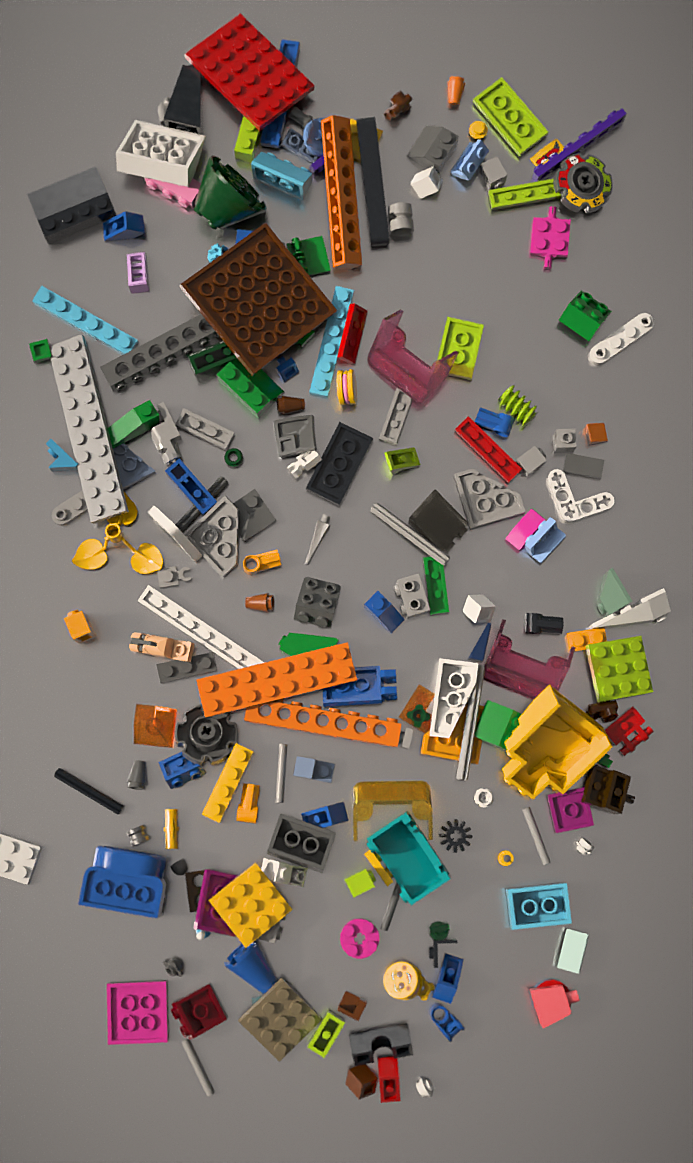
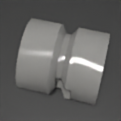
[388,202,414,236]

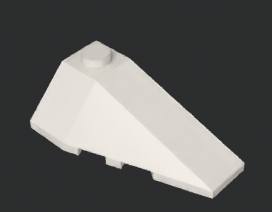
[589,588,671,629]
[430,658,478,738]

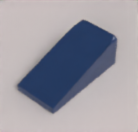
[468,623,491,663]

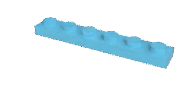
[32,286,138,354]
[309,286,354,398]

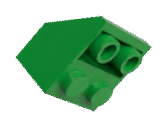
[559,290,612,341]

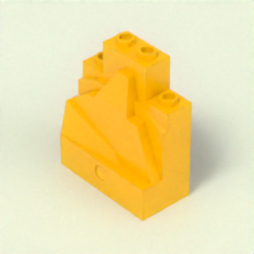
[502,684,613,800]

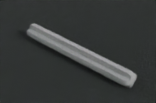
[371,503,450,565]

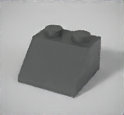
[407,125,459,174]

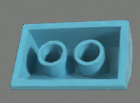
[251,152,313,200]

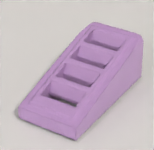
[127,252,149,293]

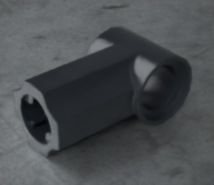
[524,613,564,634]

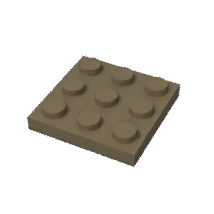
[238,977,322,1062]

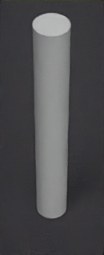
[276,744,287,803]
[523,807,551,865]
[182,1039,214,1097]

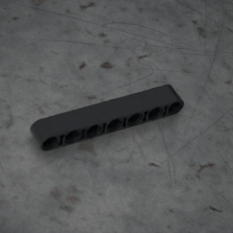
[356,117,390,246]

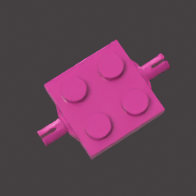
[530,206,571,269]

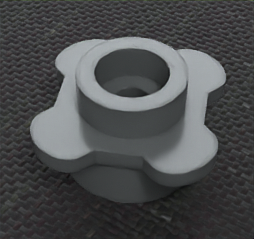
[163,958,183,977]

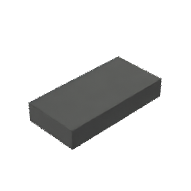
[563,453,604,479]

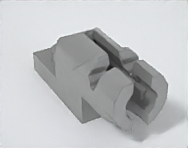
[151,402,182,466]

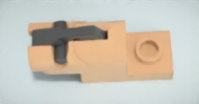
[129,632,195,662]

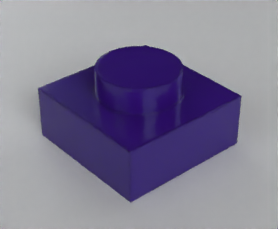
[309,155,325,173]

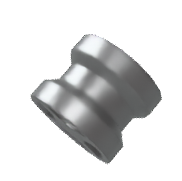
[126,825,150,847]

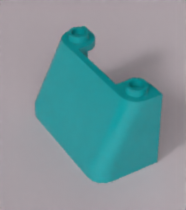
[366,811,451,905]

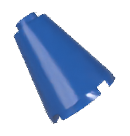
[224,940,277,994]

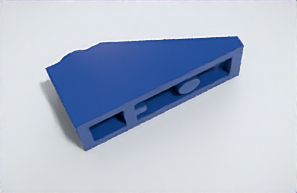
[165,458,217,514]

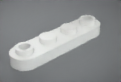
[589,313,654,365]

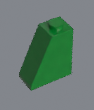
[278,632,339,657]

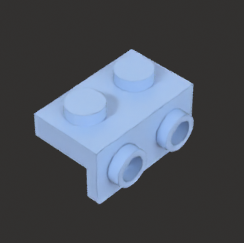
[450,139,489,181]
[525,517,566,563]

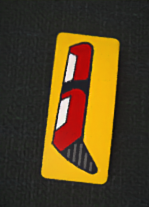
[530,139,564,166]

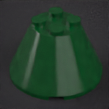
[194,155,267,230]

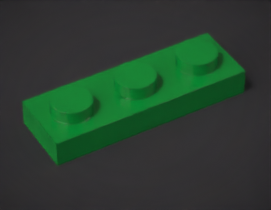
[423,557,449,615]

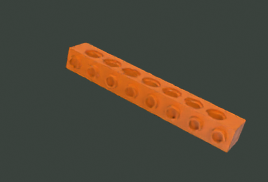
[321,115,362,269]
[244,699,402,748]

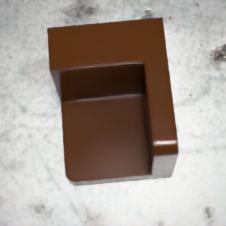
[337,991,367,1021]
[346,1064,378,1100]

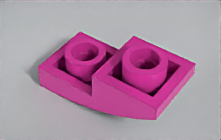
[506,509,547,550]

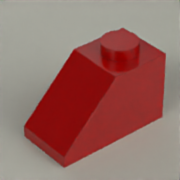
[378,1057,401,1103]

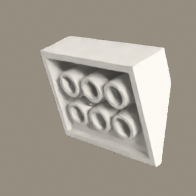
[116,120,206,187]

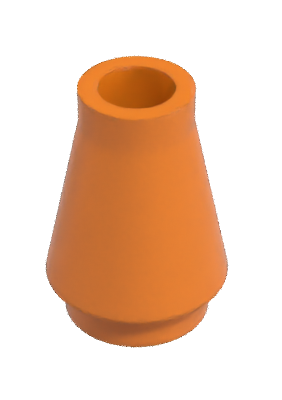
[447,76,466,106]

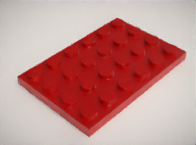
[185,13,315,131]

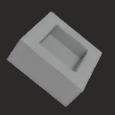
[399,728,414,749]

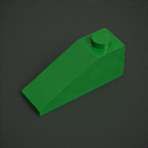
[108,400,160,448]

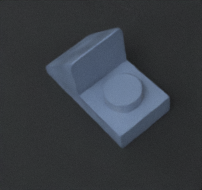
[293,756,335,783]

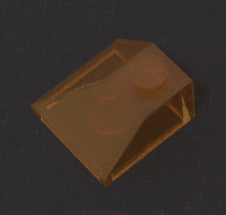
[134,704,177,748]

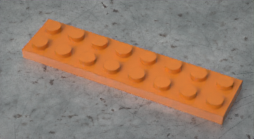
[196,642,357,718]

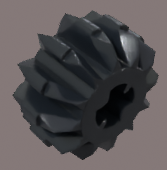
[439,819,473,853]

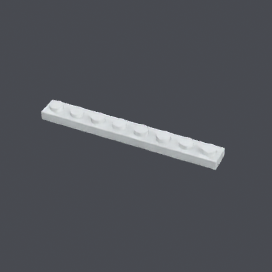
[138,585,264,669]

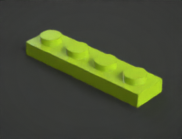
[488,179,562,210]

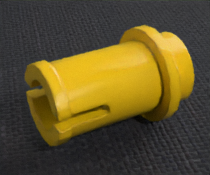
[498,850,514,866]

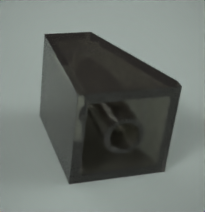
[408,489,468,552]

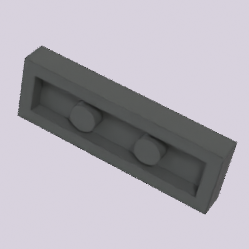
[156,652,217,684]

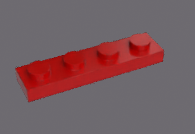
[455,416,522,483]

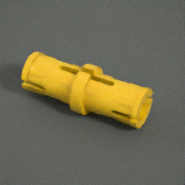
[163,809,179,849]

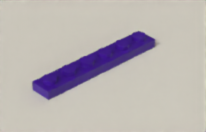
[532,108,627,182]

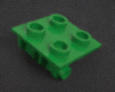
[286,236,331,276]

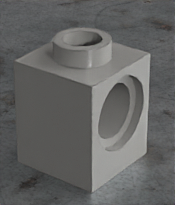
[479,156,507,190]
[554,429,576,453]
[516,446,547,477]

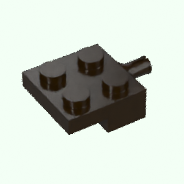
[581,765,635,814]

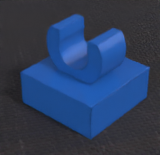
[276,356,299,382]

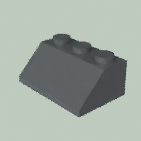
[267,814,336,873]

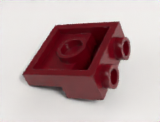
[171,984,227,1040]

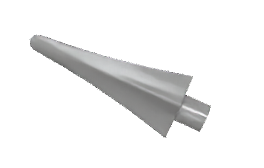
[305,514,330,564]

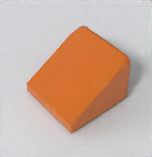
[585,423,608,445]

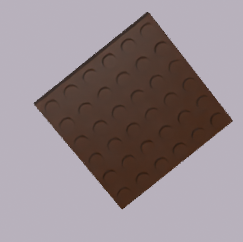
[179,223,337,376]

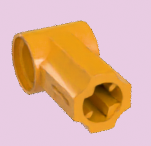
[243,550,281,575]
[236,783,260,824]

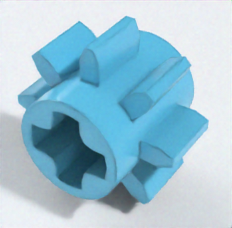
[207,243,228,262]

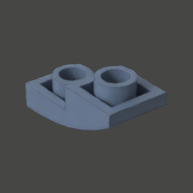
[280,128,318,163]

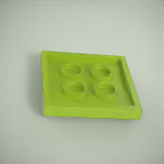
[586,636,653,703]

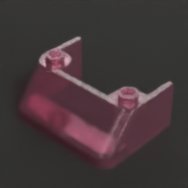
[367,309,458,402]
[484,619,575,699]

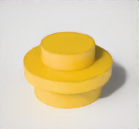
[469,121,488,140]

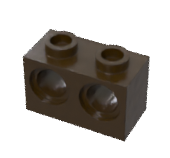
[185,869,210,913]

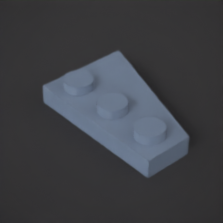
[113,443,155,489]

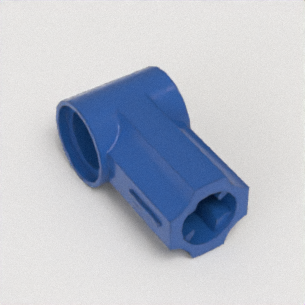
[475,407,515,437]

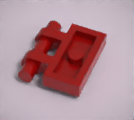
[605,706,654,756]

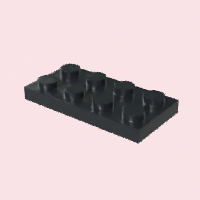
[306,422,374,506]

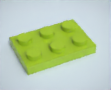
[435,317,484,380]

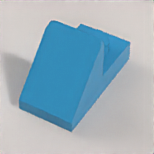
[46,439,78,472]

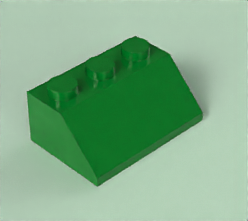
[217,358,285,418]

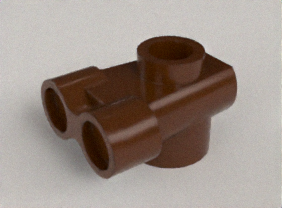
[383,90,413,120]
[586,700,618,722]

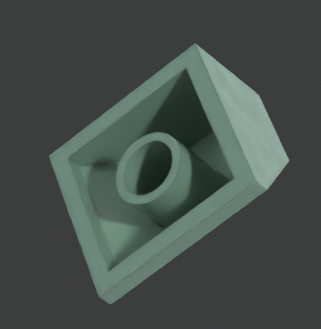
[597,568,632,617]

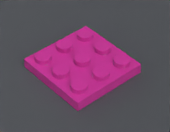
[107,981,168,1045]

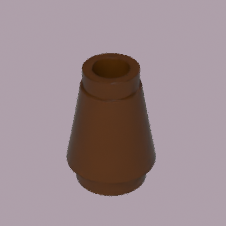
[277,396,305,414]

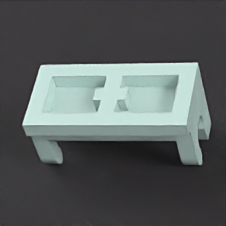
[557,929,589,974]

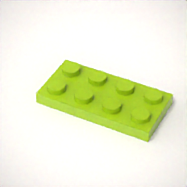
[473,77,548,157]

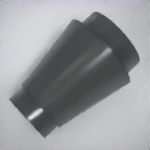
[127,760,146,790]

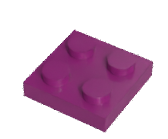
[547,787,594,833]

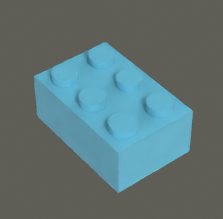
[506,883,572,930]

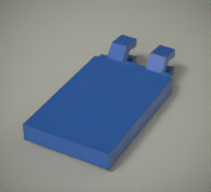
[323,666,397,707]

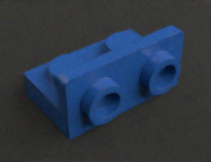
[158,752,206,789]

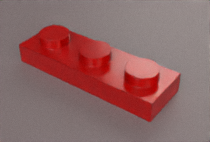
[337,304,368,364]

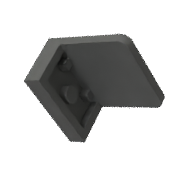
[294,577,341,628]

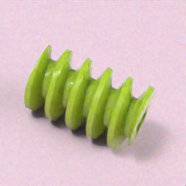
[498,385,538,427]

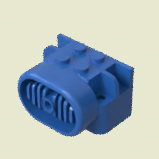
[78,846,166,918]

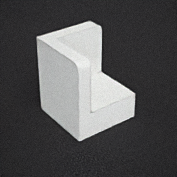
[411,166,443,198]
[463,594,496,624]

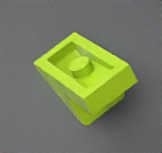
[384,447,421,475]

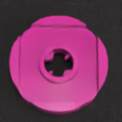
[340,918,379,959]

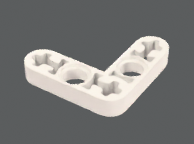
[547,469,614,523]
[147,506,202,562]

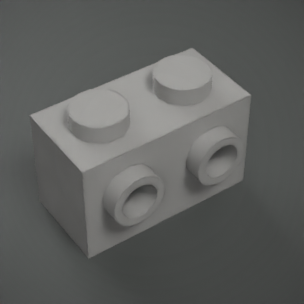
[394,573,430,619]

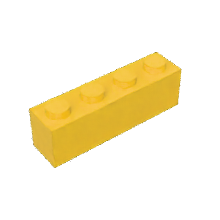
[202,743,255,823]

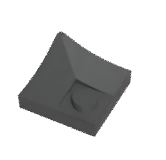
[273,415,317,458]
[233,489,277,541]

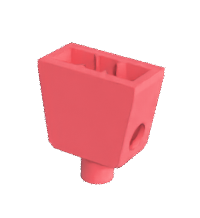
[529,985,580,1028]

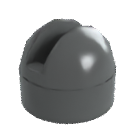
[170,859,187,876]

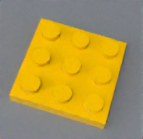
[208,863,292,948]

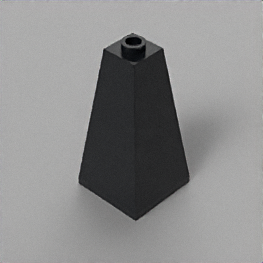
[164,65,204,135]

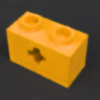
[64,610,96,644]

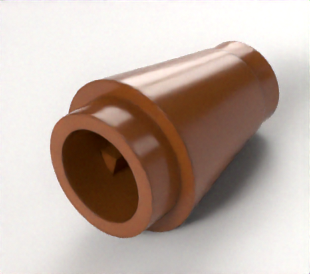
[245,593,274,612]

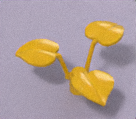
[72,491,163,574]

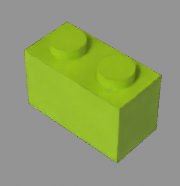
[234,116,262,163]
[345,868,376,898]
[307,1010,345,1058]

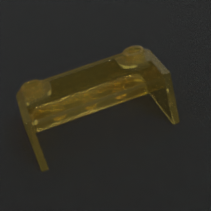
[353,781,433,841]

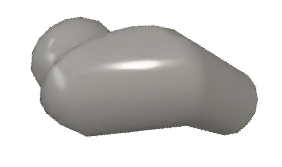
[158,96,171,125]

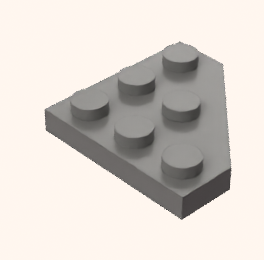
[454,468,525,529]
[185,496,239,577]

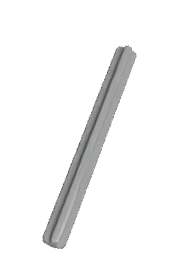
[457,665,485,781]

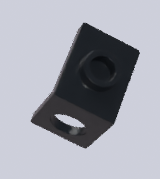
[429,939,457,968]

